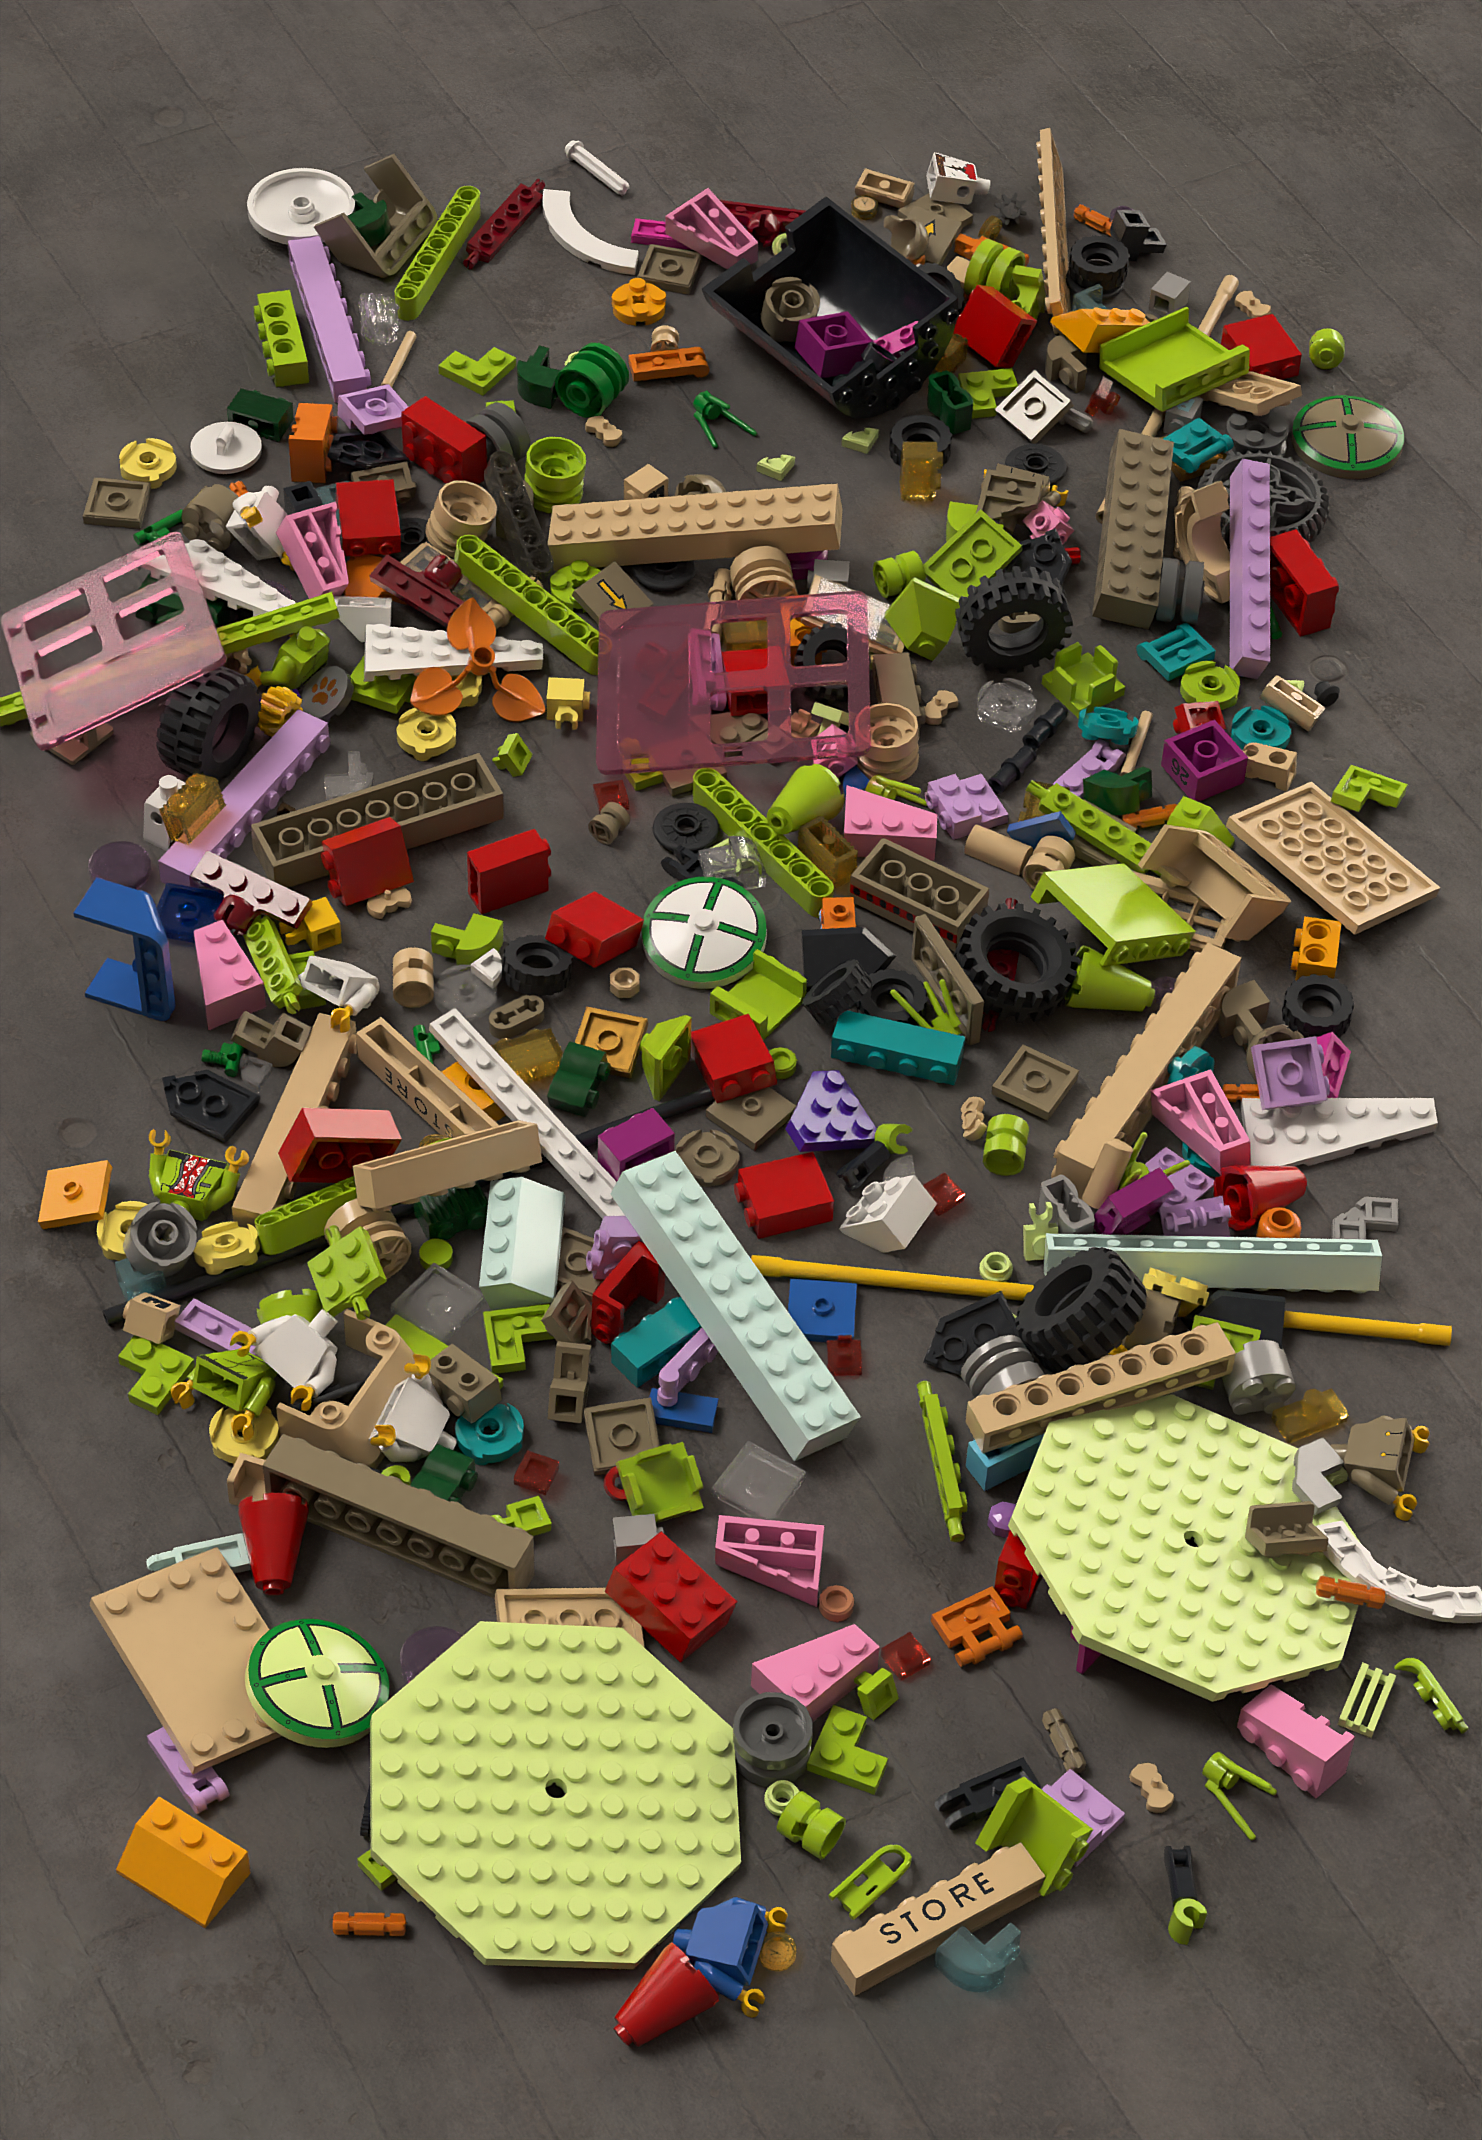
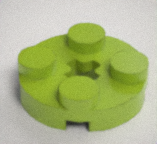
[550,560,600,613]
[1180,661,1240,710]

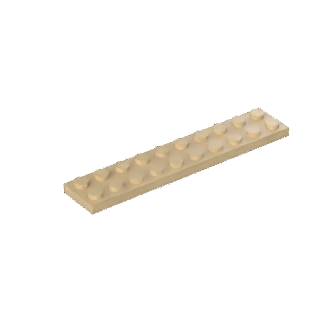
[1036,128,1071,335]

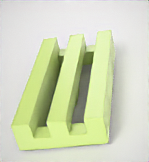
[1338,1662,1396,1738]

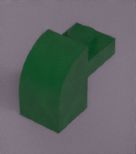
[347,192,391,248]
[517,345,561,409]
[1083,766,1152,815]

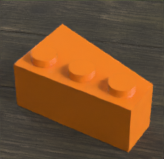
[288,403,338,483]

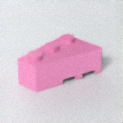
[665,188,758,269]
[843,785,937,861]
[194,920,266,1030]
[1151,1069,1251,1175]
[751,1624,880,1722]

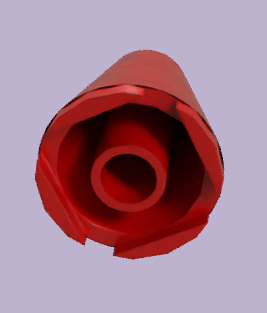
[1213,1165,1307,1231]
[238,1493,309,1595]
[613,1942,719,2047]

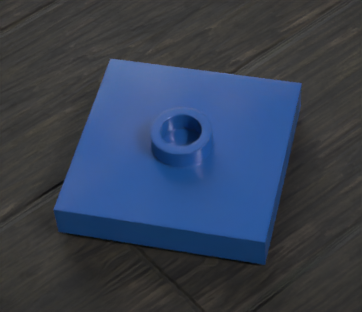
[788,1279,857,1344]

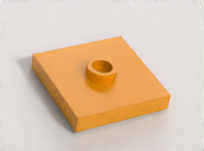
[38,1160,112,1229]

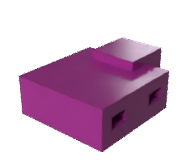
[1094,1167,1175,1235]

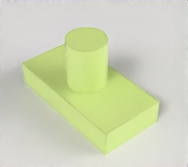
[811,702,857,735]

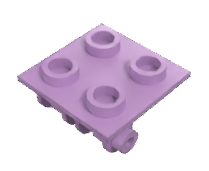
[1145,1147,1214,1212]
[1159,1196,1231,1237]

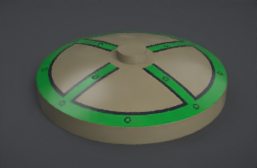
[1291,395,1404,479]

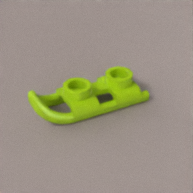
[1394,1658,1469,1734]
[828,1845,912,1920]

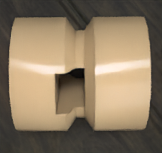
[1023,835,1075,889]
[393,947,434,1008]

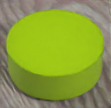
[769,1047,797,1079]
[419,1239,453,1272]

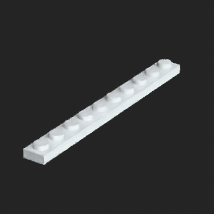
[429,1008,625,1219]

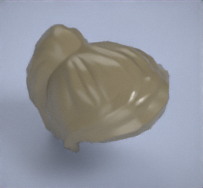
[884,215,929,262]

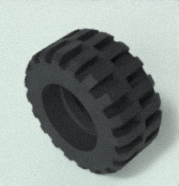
[156,662,261,784]
[1015,1247,1147,1373]

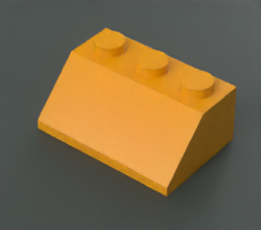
[1050,307,1150,353]
[116,1797,251,1928]

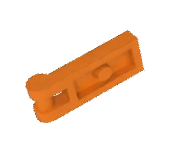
[628,347,710,381]

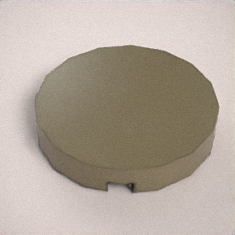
[675,1129,740,1187]

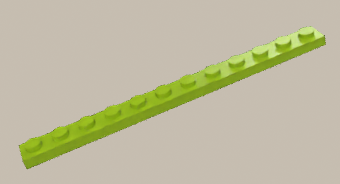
[0,592,340,726]

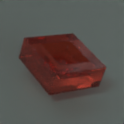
[593,780,629,814]
[923,1172,965,1216]
[514,1450,559,1496]
[880,1632,931,1681]

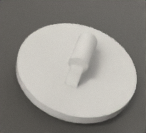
[190,422,262,474]

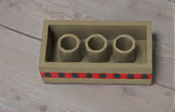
[849,838,990,952]

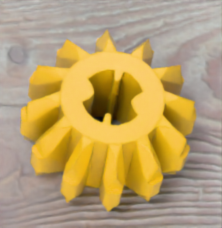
[257,686,303,737]

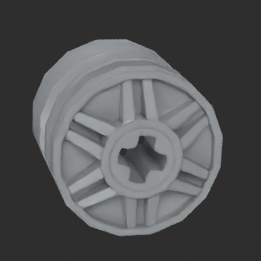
[961,1335,1045,1415]

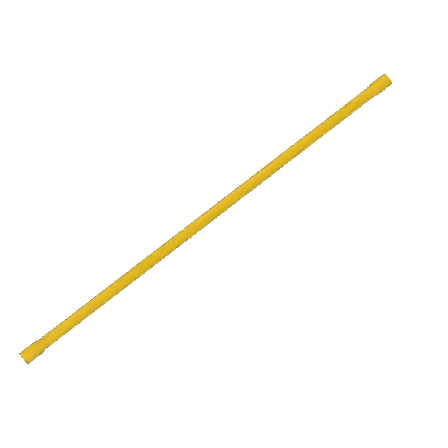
[751,1255,1452,1346]

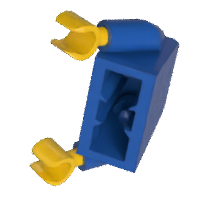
[673,1897,788,2018]

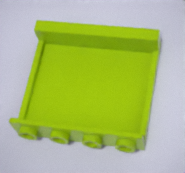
[1099,307,1250,412]
[1031,863,1196,967]

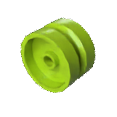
[964,239,1026,301]

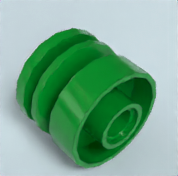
[555,343,629,418]

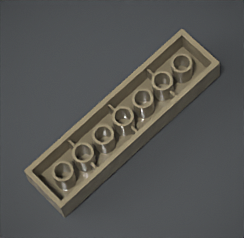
[1092,429,1174,629]
[251,753,504,888]
[263,1434,534,1599]

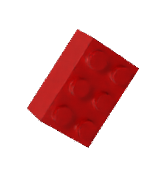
[401,396,487,485]
[1270,529,1339,637]
[278,1108,402,1183]
[604,1531,738,1663]

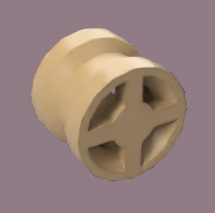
[651,325,679,352]

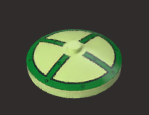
[245,1619,389,1748]

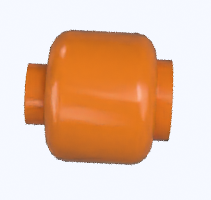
[1256,1207,1302,1238]

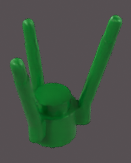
[693,390,758,449]

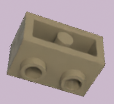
[429,1344,502,1424]

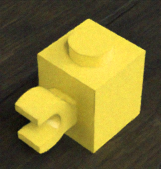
[547,677,590,730]

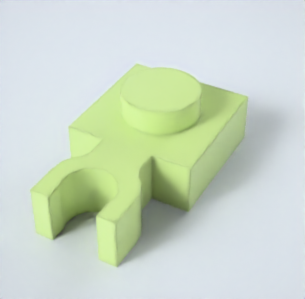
[1023,1202,1058,1261]

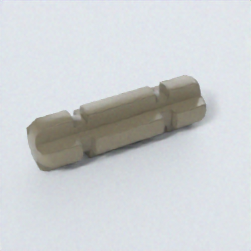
[1042,1708,1086,1774]

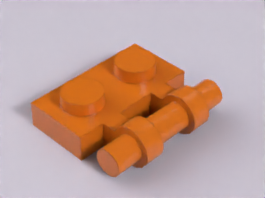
[931,1586,1023,1667]

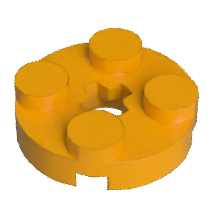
[612,278,666,326]

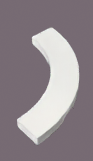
[543,189,638,275]
[1316,1520,1482,1623]

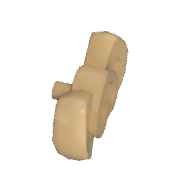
[1235,291,1271,318]
[585,416,623,447]
[924,690,958,725]
[366,887,412,919]
[961,1097,987,1141]
[1129,1763,1174,1813]

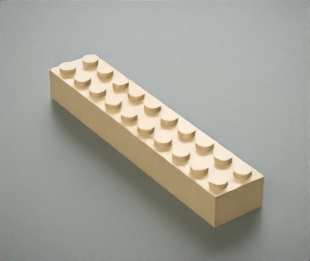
[547,484,843,571]
[1051,943,1241,1199]

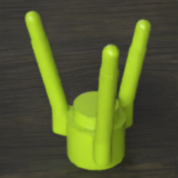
[865,775,927,806]
[890,979,963,1035]
[1119,1132,1190,1189]
[1202,1752,1277,1841]

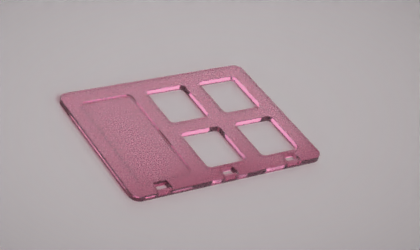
[1,532,227,751]
[596,591,871,775]

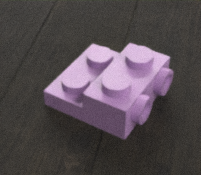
[337,384,408,435]
[925,774,1009,840]
[1251,1037,1330,1110]
[586,1216,644,1279]
[1041,1769,1125,1867]

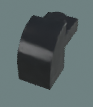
[1110,210,1167,262]

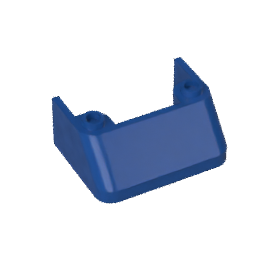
[73,877,176,1021]

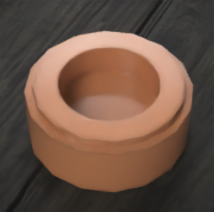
[819,1585,854,1622]

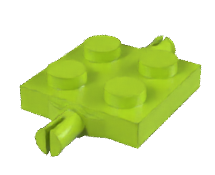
[307,1225,387,1320]

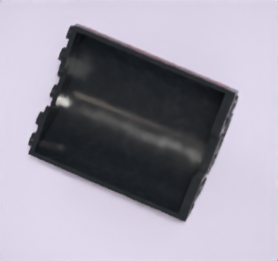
[702,197,959,418]

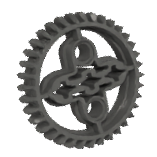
[1196,450,1329,543]

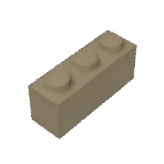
[872,652,926,737]

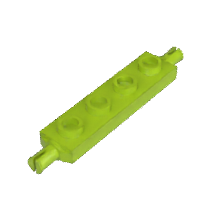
[1025,780,1161,876]
[243,915,303,1014]
[917,1381,967,1542]

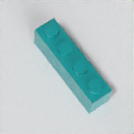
[831,1010,965,1085]
[611,1296,702,1388]

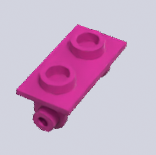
[874,321,918,359]

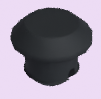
[1314,681,1340,706]

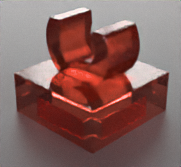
[1084,377,1121,417]
[826,1335,862,1376]

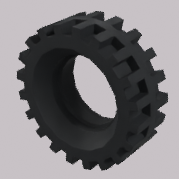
[955,566,1073,674]
[953,903,1079,1023]

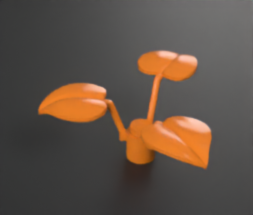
[410,597,545,722]

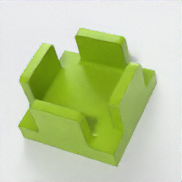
[1041,642,1125,719]
[616,1442,704,1523]

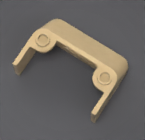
[1138,824,1291,942]
[276,1309,415,1469]

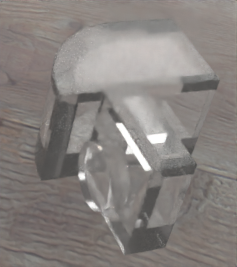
[324,751,374,801]
[698,836,766,890]

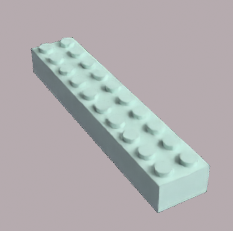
[610,1151,861,1461]

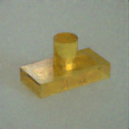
[1271,1388,1349,1444]

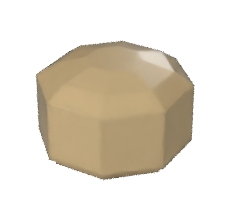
[610,968,639,998]

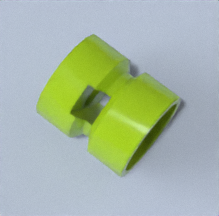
[873,550,926,598]
[982,1114,1029,1176]
[776,1791,846,1860]

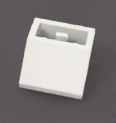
[839,1175,937,1253]

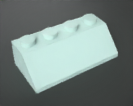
[479,1177,565,1311]

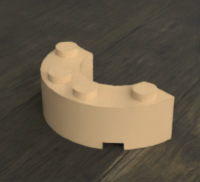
[1175,481,1230,603]

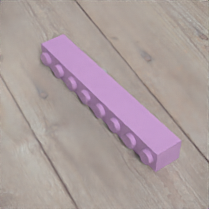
[288,236,371,403]
[1230,459,1270,679]
[158,709,330,896]

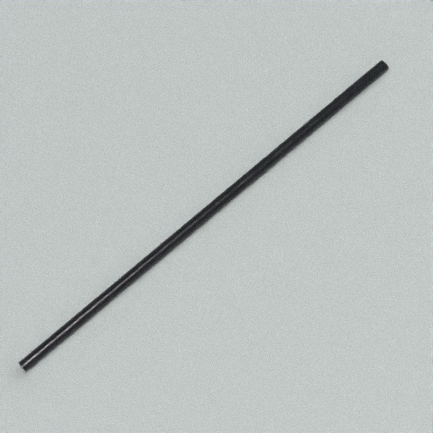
[102,1087,713,1326]

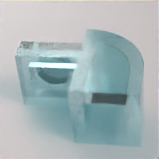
[934,1922,1021,1992]

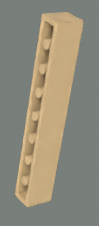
[232,1013,357,1229]

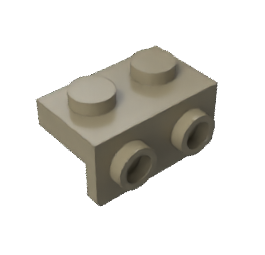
[351,462,417,504]
[1245,1501,1329,1558]

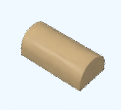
[855,169,914,208]
[1260,675,1325,732]
[964,824,1033,876]
[1081,1139,1133,1209]

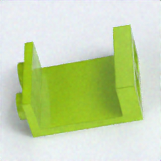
[709,949,807,1040]
[975,1777,1093,1897]

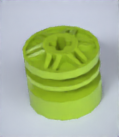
[524,437,586,513]

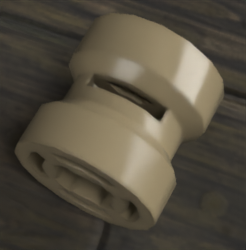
[588,802,630,845]

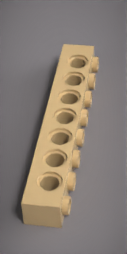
[965,1322,1236,1454]

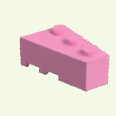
[276,502,349,599]
[715,1515,824,1607]
[1237,1685,1355,1799]

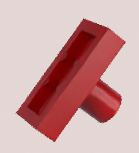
[1173,701,1226,734]

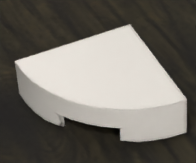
[471,948,502,989]

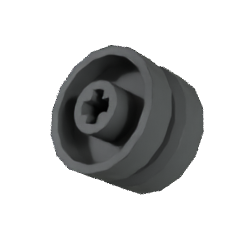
[465,402,531,476]
[1156,558,1205,625]
[733,1692,812,1787]

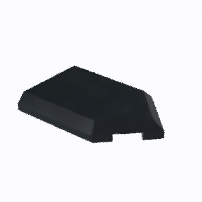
[327,431,411,471]
[1005,528,1072,586]
[801,927,897,993]
[162,1069,261,1142]
[1181,1290,1285,1349]
[923,1291,1030,1376]

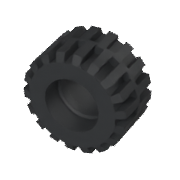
[794,623,871,704]

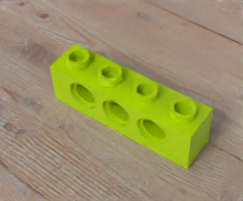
[253,290,309,387]

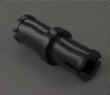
[1022,702,1069,751]
[988,746,1037,794]

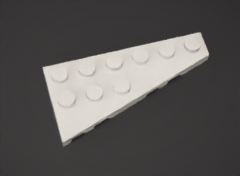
[129,539,295,617]
[364,624,543,682]
[1241,1098,1438,1166]

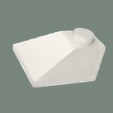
[333,596,392,642]

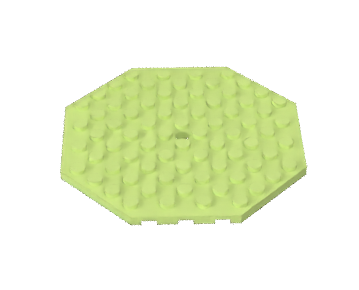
[1008,1394,1359,1702]
[370,1621,741,1969]

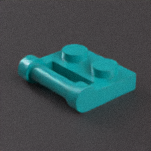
[1163,418,1234,473]
[1136,623,1216,681]

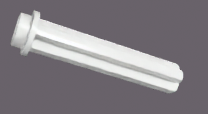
[565,140,629,196]

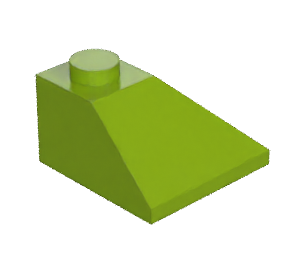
[884,577,960,661]
[1167,796,1235,849]
[639,1015,692,1101]

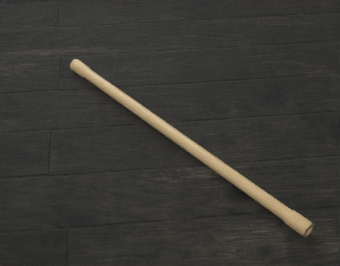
[1096,275,1239,524]

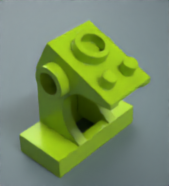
[1012,265,1046,320]

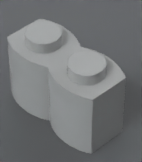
[1038,1174,1095,1234]

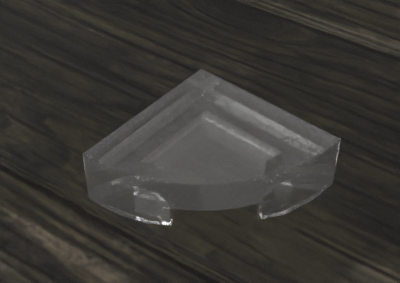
[240,1054,273,1093]
[883,1155,915,1182]

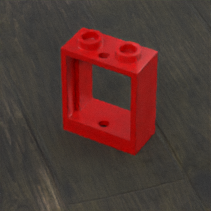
[994,1530,1039,1609]

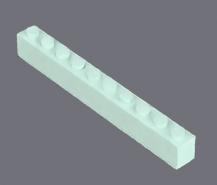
[1044,1233,1382,1293]

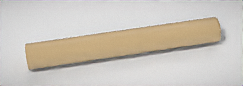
[381,331,417,388]
[1120,711,1153,776]

